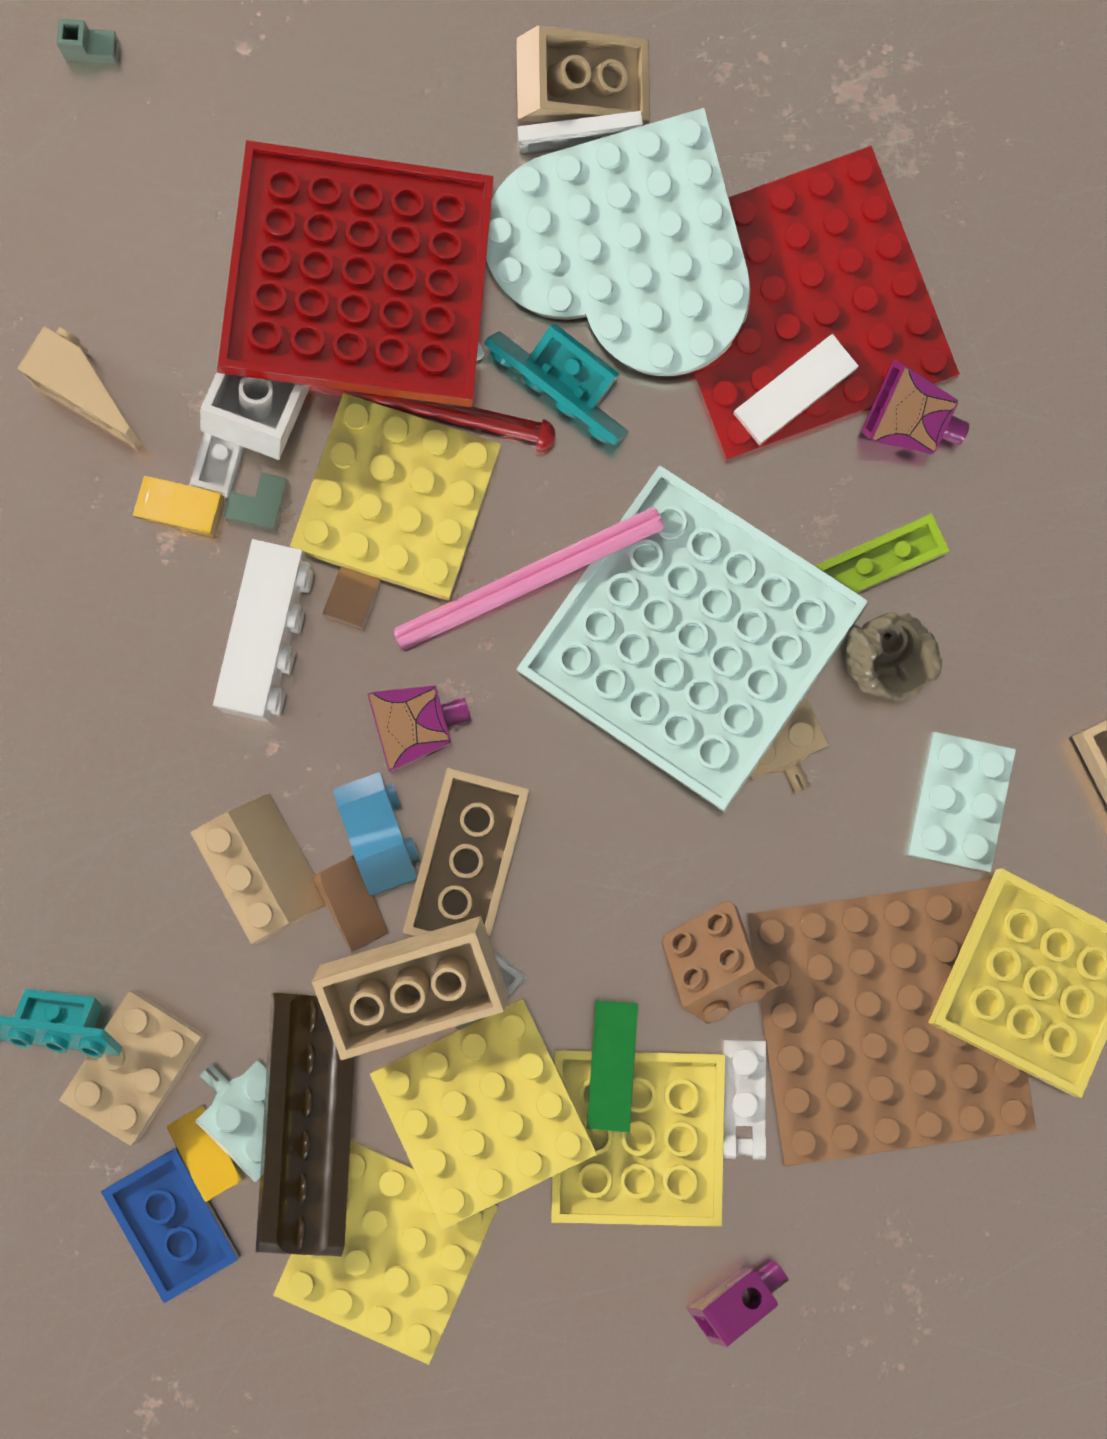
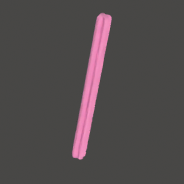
[394,507,664,650]

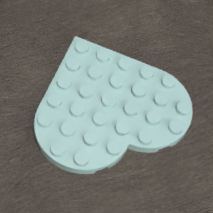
[486,108,751,376]

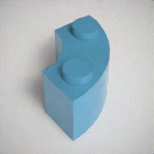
[333,772,421,896]

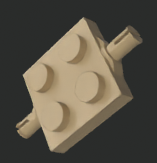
[750,695,829,794]

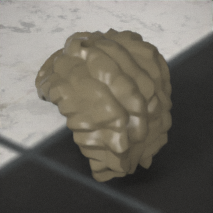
[845,612,942,701]

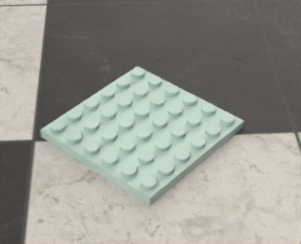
[516,465,868,812]

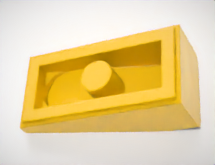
[133,476,225,538]
[166,1104,245,1202]

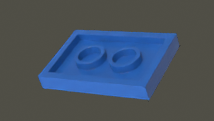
[101,1147,240,1303]

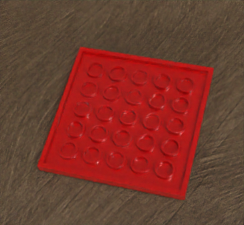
[217,140,494,407]
[692,146,960,462]

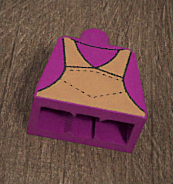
[861,360,969,454]
[367,686,472,773]
[686,1260,789,1347]

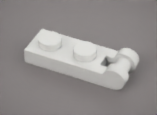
[722,1040,766,1160]

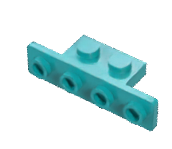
[484,323,629,445]
[0,989,123,1058]

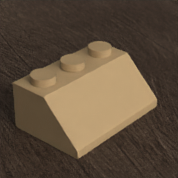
[190,793,326,944]

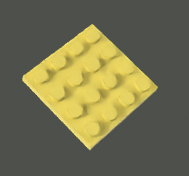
[290,393,501,601]
[928,869,1107,1098]
[370,999,598,1230]
[551,1050,725,1227]
[273,1139,498,1365]

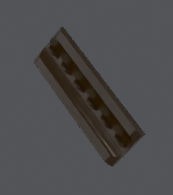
[255,992,355,1257]

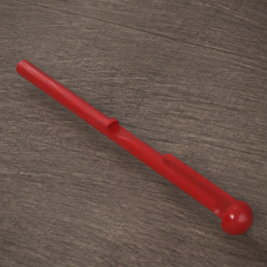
[309,386,556,451]

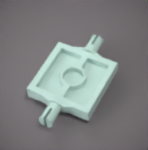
[196,1060,267,1182]

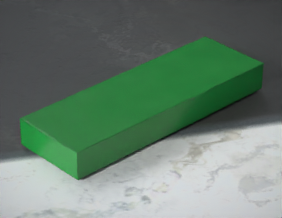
[587,1000,638,1132]

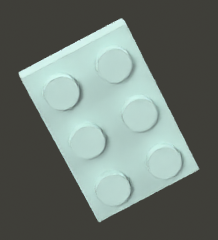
[906,732,1016,873]

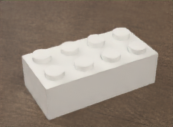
[200,372,310,460]
[213,539,314,723]

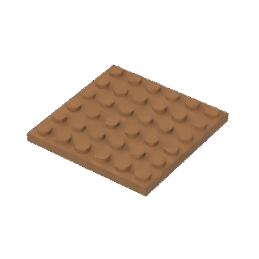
[746,879,1036,1167]

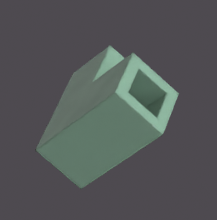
[56,19,119,64]
[224,472,289,532]

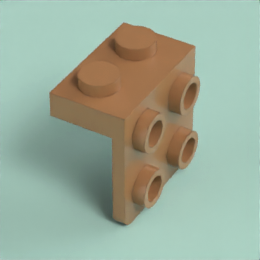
[662,901,779,1024]

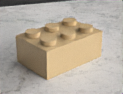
[59,990,207,1146]

